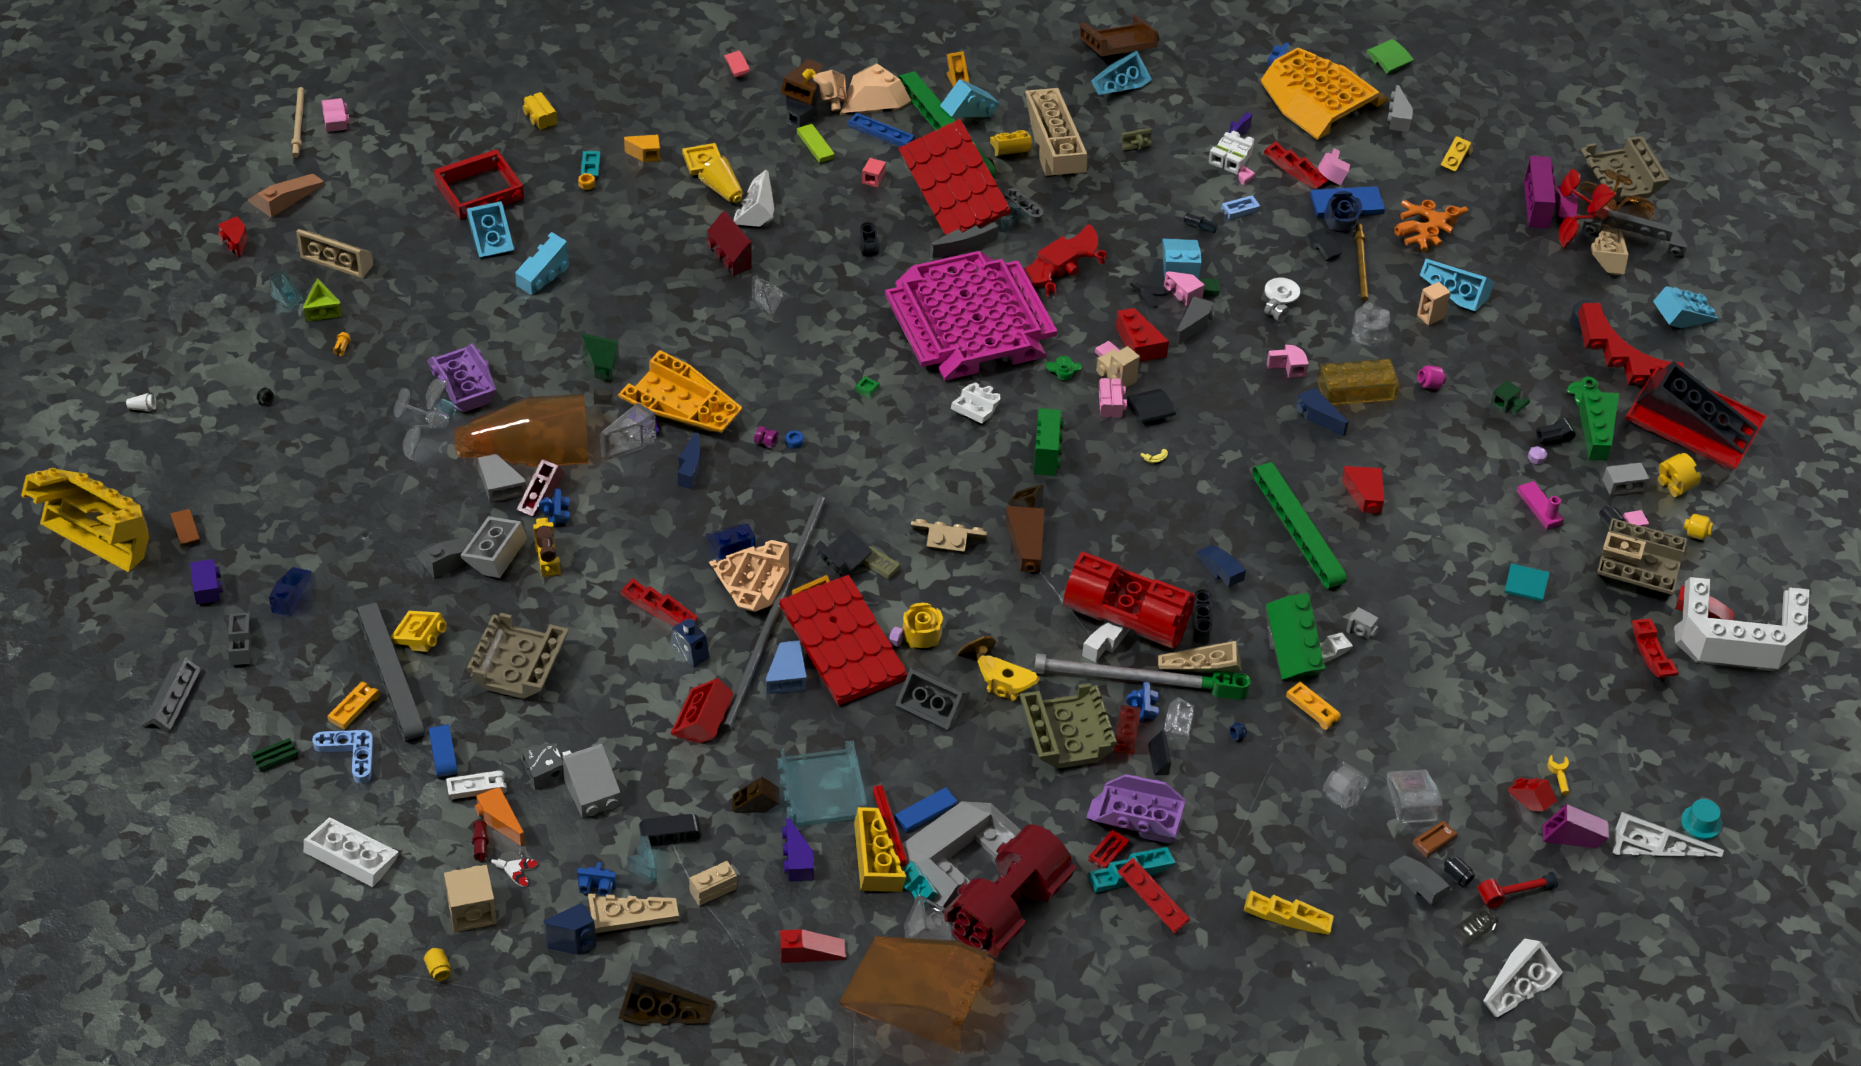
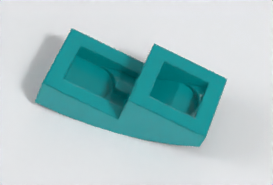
[581,151,600,178]
[903,861,938,909]

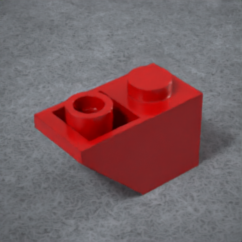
[218,216,248,257]
[1507,778,1557,811]

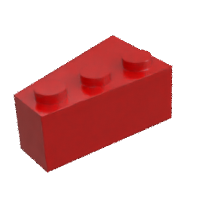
[1116,308,1169,362]

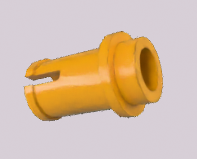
[333,332,351,356]

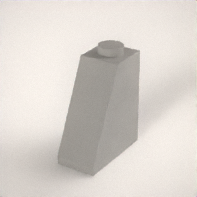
[478,454,526,503]

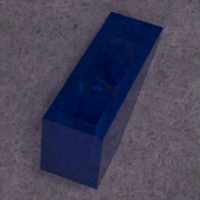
[269,567,312,616]

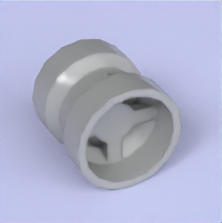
[1264,298,1289,322]

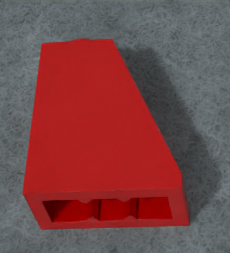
[1342,466,1384,514]

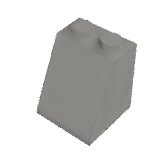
[563,743,621,818]

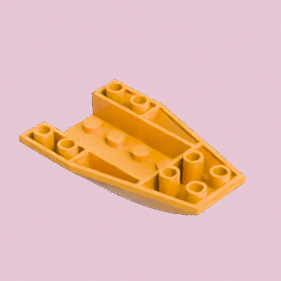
[618,350,742,433]

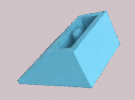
[1653,286,1719,328]

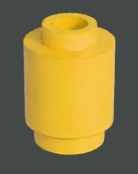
[424,948,451,981]

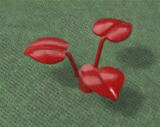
[1559,169,1616,248]

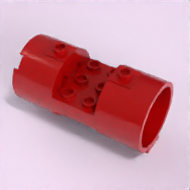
[1063,552,1195,648]

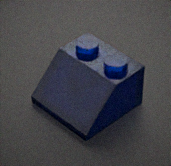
[706,523,756,561]

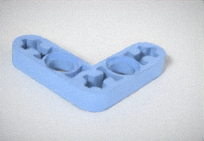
[312,730,373,784]

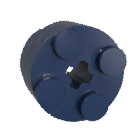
[1324,191,1362,231]

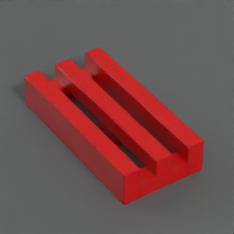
[1088,830,1129,869]

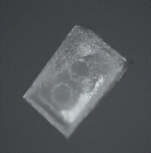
[600,403,656,461]
[1386,769,1443,823]

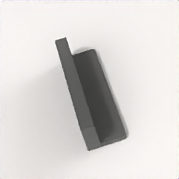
[142,657,201,732]

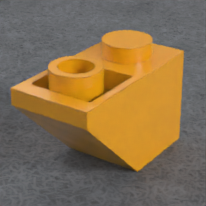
[624,135,660,162]

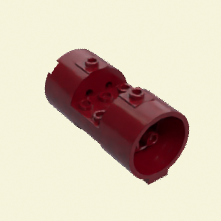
[944,824,1077,959]

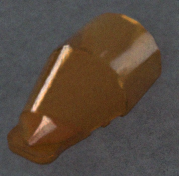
[454,394,589,467]

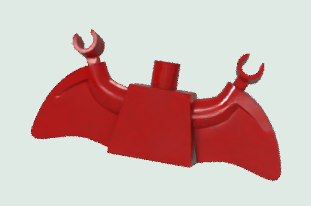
[1023,224,1108,296]

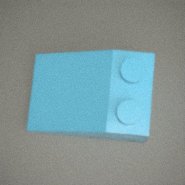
[467,201,514,258]
[1162,239,1201,278]

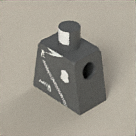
[521,743,571,790]

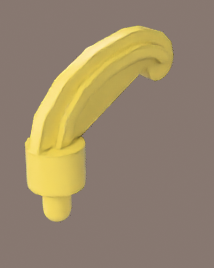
[1141,449,1168,463]

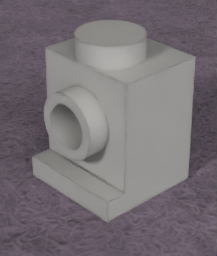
[1346,607,1379,640]

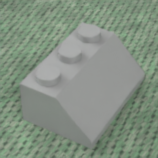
[460,516,527,578]

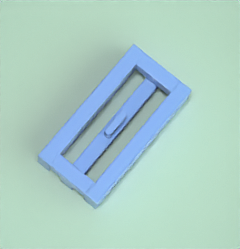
[1221,195,1260,220]

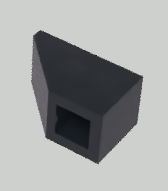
[786,95,813,128]

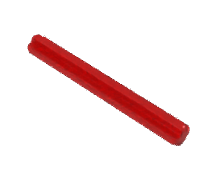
[873,785,907,867]

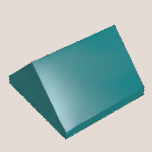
[1504,563,1550,602]

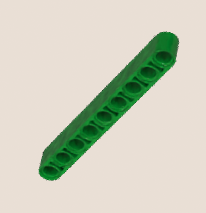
[1252,462,1347,589]

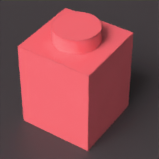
[862,158,886,188]

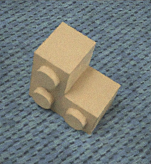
[1096,346,1140,388]

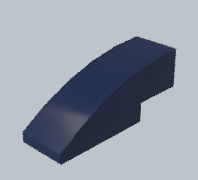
[678,433,700,490]
[1196,545,1246,587]

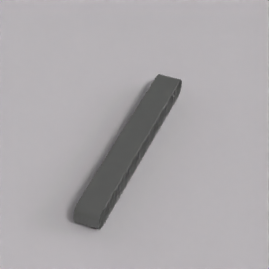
[357,602,425,741]

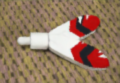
[491,859,538,887]

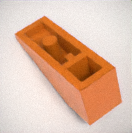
[475,787,525,846]

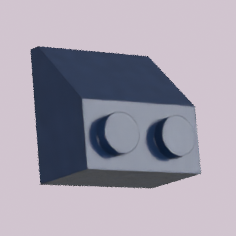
[543,903,596,955]

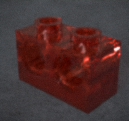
[1114,705,1141,754]

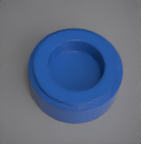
[785,431,804,449]

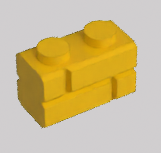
[522,92,558,130]

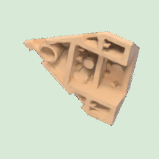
[840,64,911,116]
[709,540,789,612]

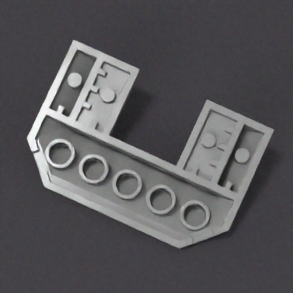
[901,801,1021,911]

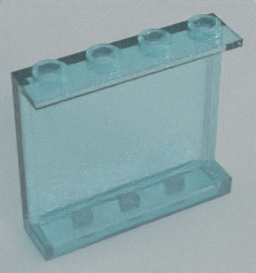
[777,740,867,827]

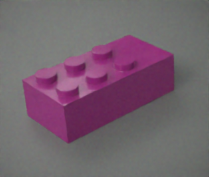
[1524,156,1557,228]

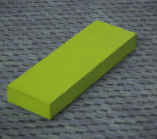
[797,124,835,163]

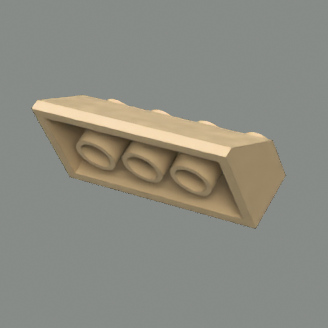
[296,229,373,279]

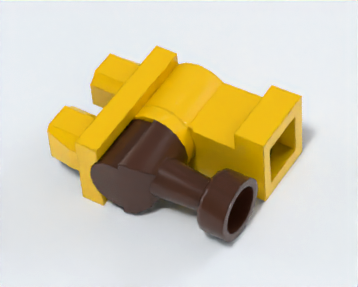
[533,518,561,577]

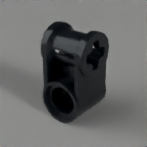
[860,222,879,254]

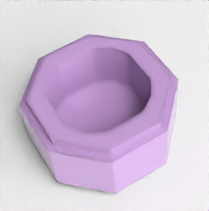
[1528,446,1547,465]
[889,626,904,646]

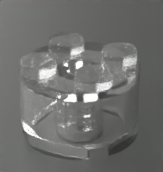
[1351,303,1390,345]
[1322,762,1369,810]

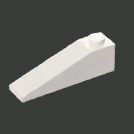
[733,170,774,226]
[1483,938,1563,1017]

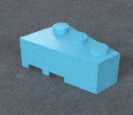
[940,79,1000,117]
[515,232,569,295]

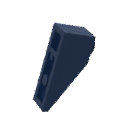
[1296,388,1348,436]

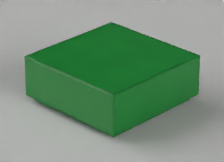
[855,376,880,399]

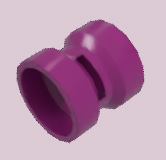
[754,426,779,449]

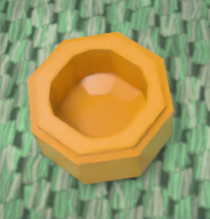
[578,174,595,190]

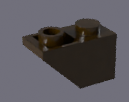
[732,777,779,813]

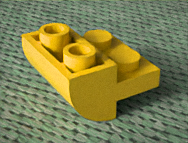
[990,130,1032,156]

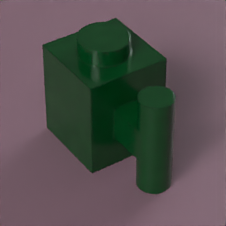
[1490,380,1530,415]

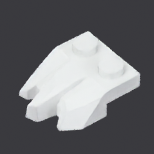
[951,383,1000,423]

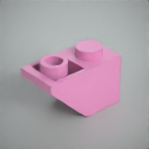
[1164,271,1204,306]

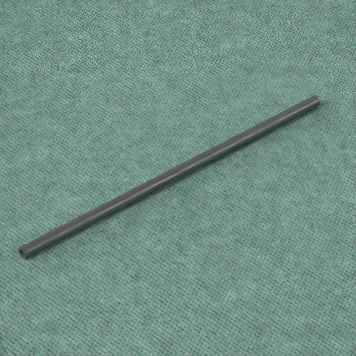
[722,496,826,730]

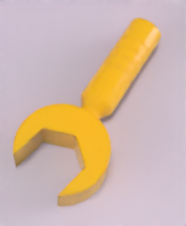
[1547,755,1570,796]

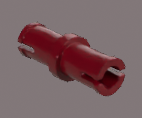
[472,820,489,861]

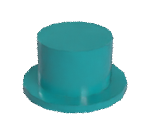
[1681,799,1722,840]

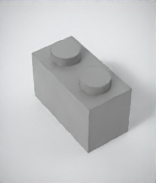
[1603,463,1649,496]

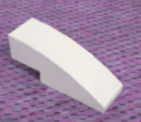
[1082,621,1130,662]

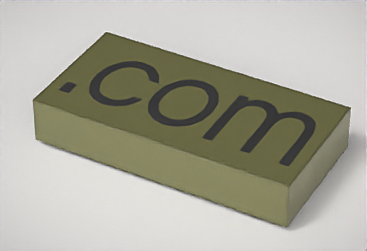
[862,546,900,580]

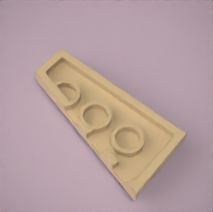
[588,894,679,933]

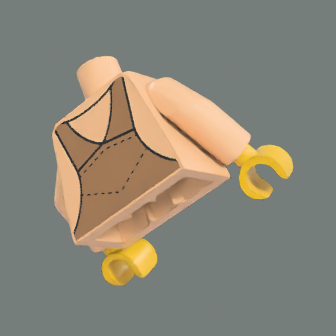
[802,69,847,112]

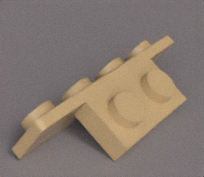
[911,519,988,553]

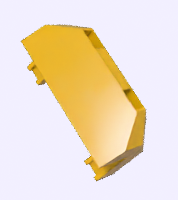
[21,468,149,572]

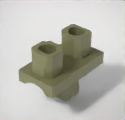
[1121,128,1152,151]

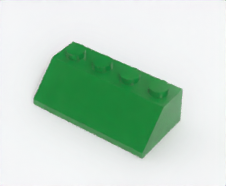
[1265,593,1325,680]

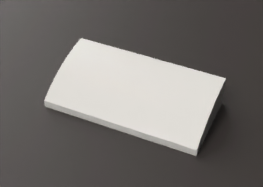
[303,817,399,887]

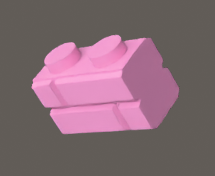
[1098,378,1127,418]

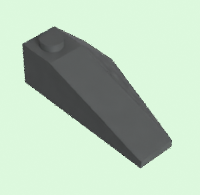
[414,535,475,578]

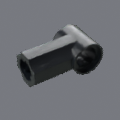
[1536,418,1576,443]

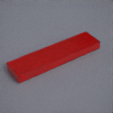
[1117,858,1190,935]

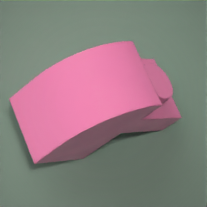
[1318,148,1350,186]
[1267,345,1309,378]

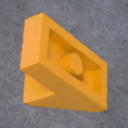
[946,51,969,87]

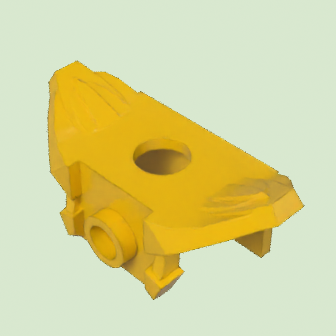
[977,655,1040,702]

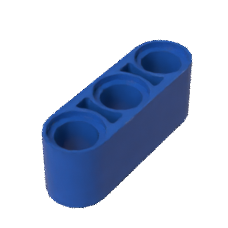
[429,724,458,777]

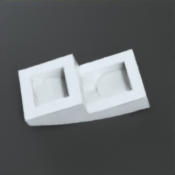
[1320,633,1353,663]

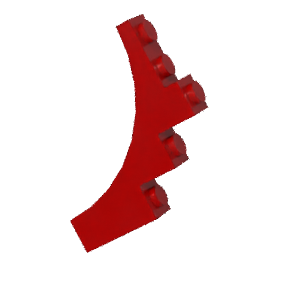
[1578,303,1684,386]

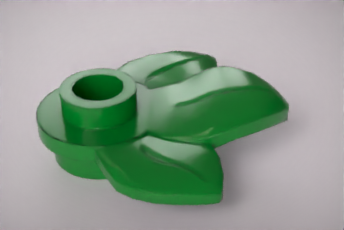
[1046,356,1082,380]
[1567,377,1601,407]

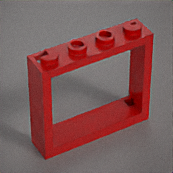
[433,149,524,220]

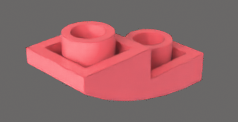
[724,50,750,77]

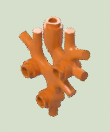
[1394,200,1468,252]

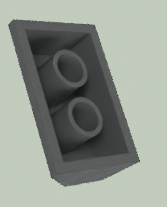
[895,668,970,730]

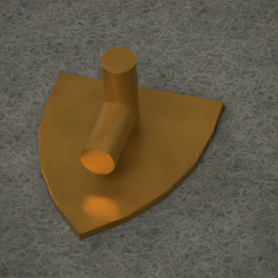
[957,636,997,659]

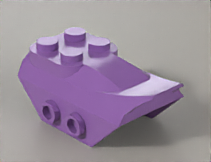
[426,343,496,412]
[1086,774,1186,843]

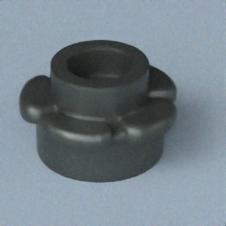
[256,387,274,405]

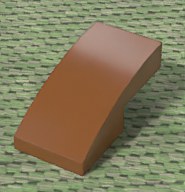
[170,509,200,547]

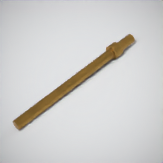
[1355,223,1368,301]

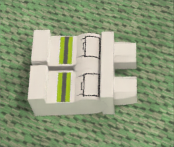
[1209,131,1254,175]

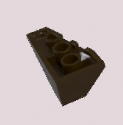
[618,971,716,1025]

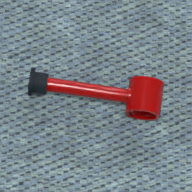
[1477,872,1558,909]

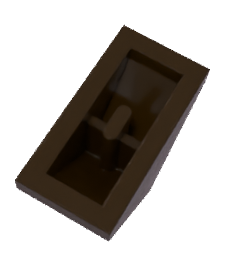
[1008,484,1044,508]

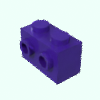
[190,559,223,605]

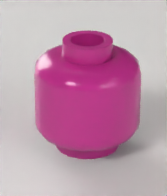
[1418,365,1446,390]

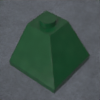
[582,333,620,382]

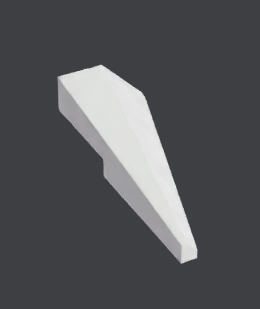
[1613,812,1724,857]

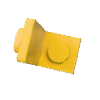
[1441,136,1473,172]

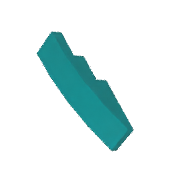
[1087,847,1176,893]

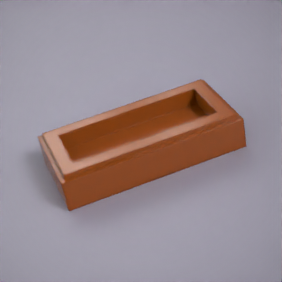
[1413,820,1458,858]

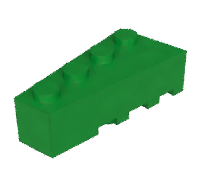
[1579,392,1619,461]
[1033,408,1064,476]

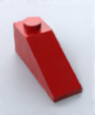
[780,929,846,963]

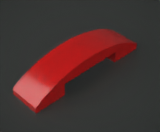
[1632,618,1679,678]

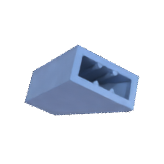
[766,641,806,694]

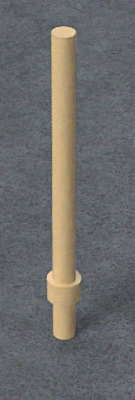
[291,87,304,158]

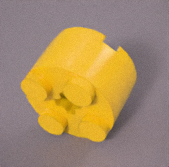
[1658,453,1701,497]
[903,603,943,649]

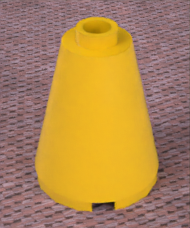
[698,156,743,203]

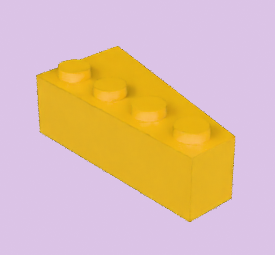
[854,807,906,892]

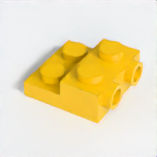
[390,611,446,652]

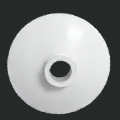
[1265,278,1300,304]

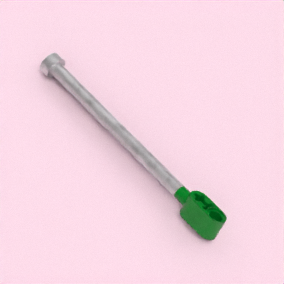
[1034,653,1251,700]

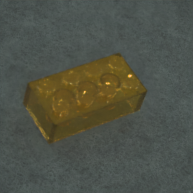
[1317,359,1399,405]

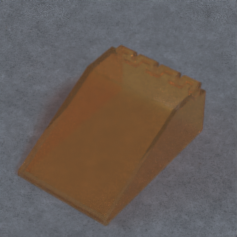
[839,936,996,1052]

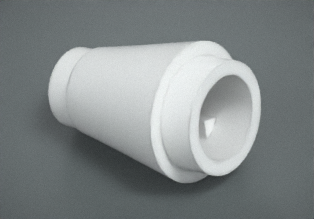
[126,393,156,412]

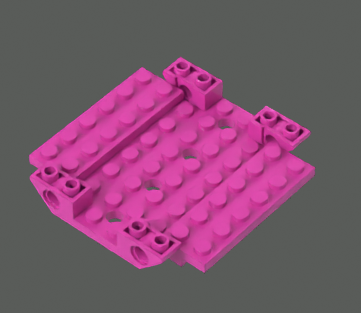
[885,251,1057,381]

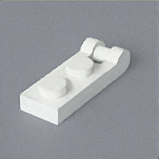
[446,771,507,800]

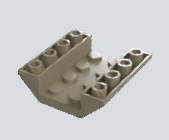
[1597,518,1687,595]

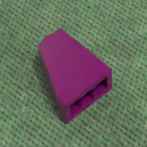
[1543,804,1609,848]

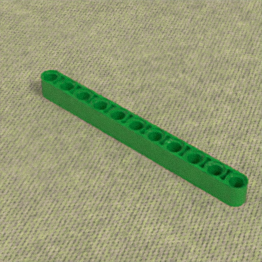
[898,71,996,178]

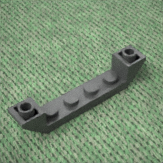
[1582,210,1687,257]

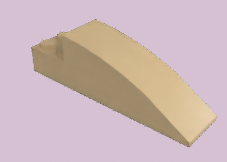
[1025,88,1087,176]

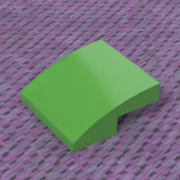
[1366,39,1414,74]

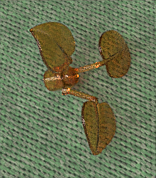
[1579,169,1655,215]

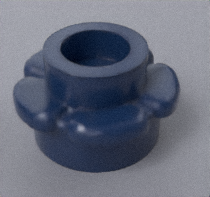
[1229,721,1247,741]

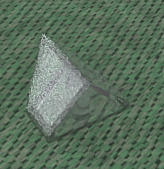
[752,276,785,317]

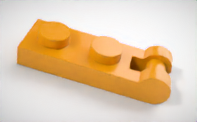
[327,682,380,729]
[1286,682,1341,730]

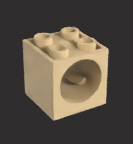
[444,865,497,932]

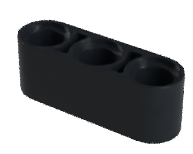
[1192,589,1212,644]
[639,814,702,847]

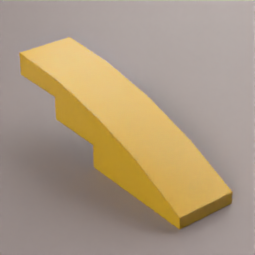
[1243,890,1334,935]

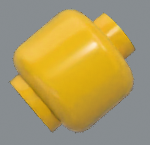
[1684,514,1713,540]

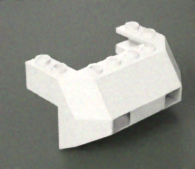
[1674,577,1809,671]

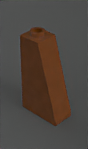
[781,59,823,105]
[1005,506,1044,573]

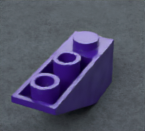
[782,818,814,881]

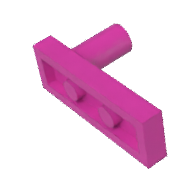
[1517,481,1564,530]

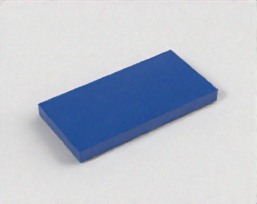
[1310,186,1385,217]

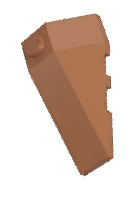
[248,174,325,218]

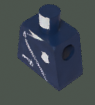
[670,619,709,667]

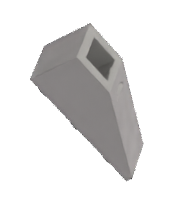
[1387,85,1413,132]

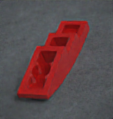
[1263,141,1328,189]
[620,578,698,626]

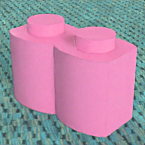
[321,98,350,132]

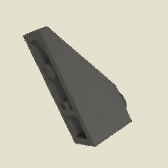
[1175,296,1215,345]

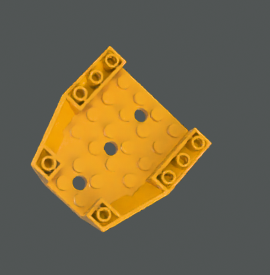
[1260,48,1389,140]

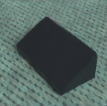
[1148,730,1171,776]

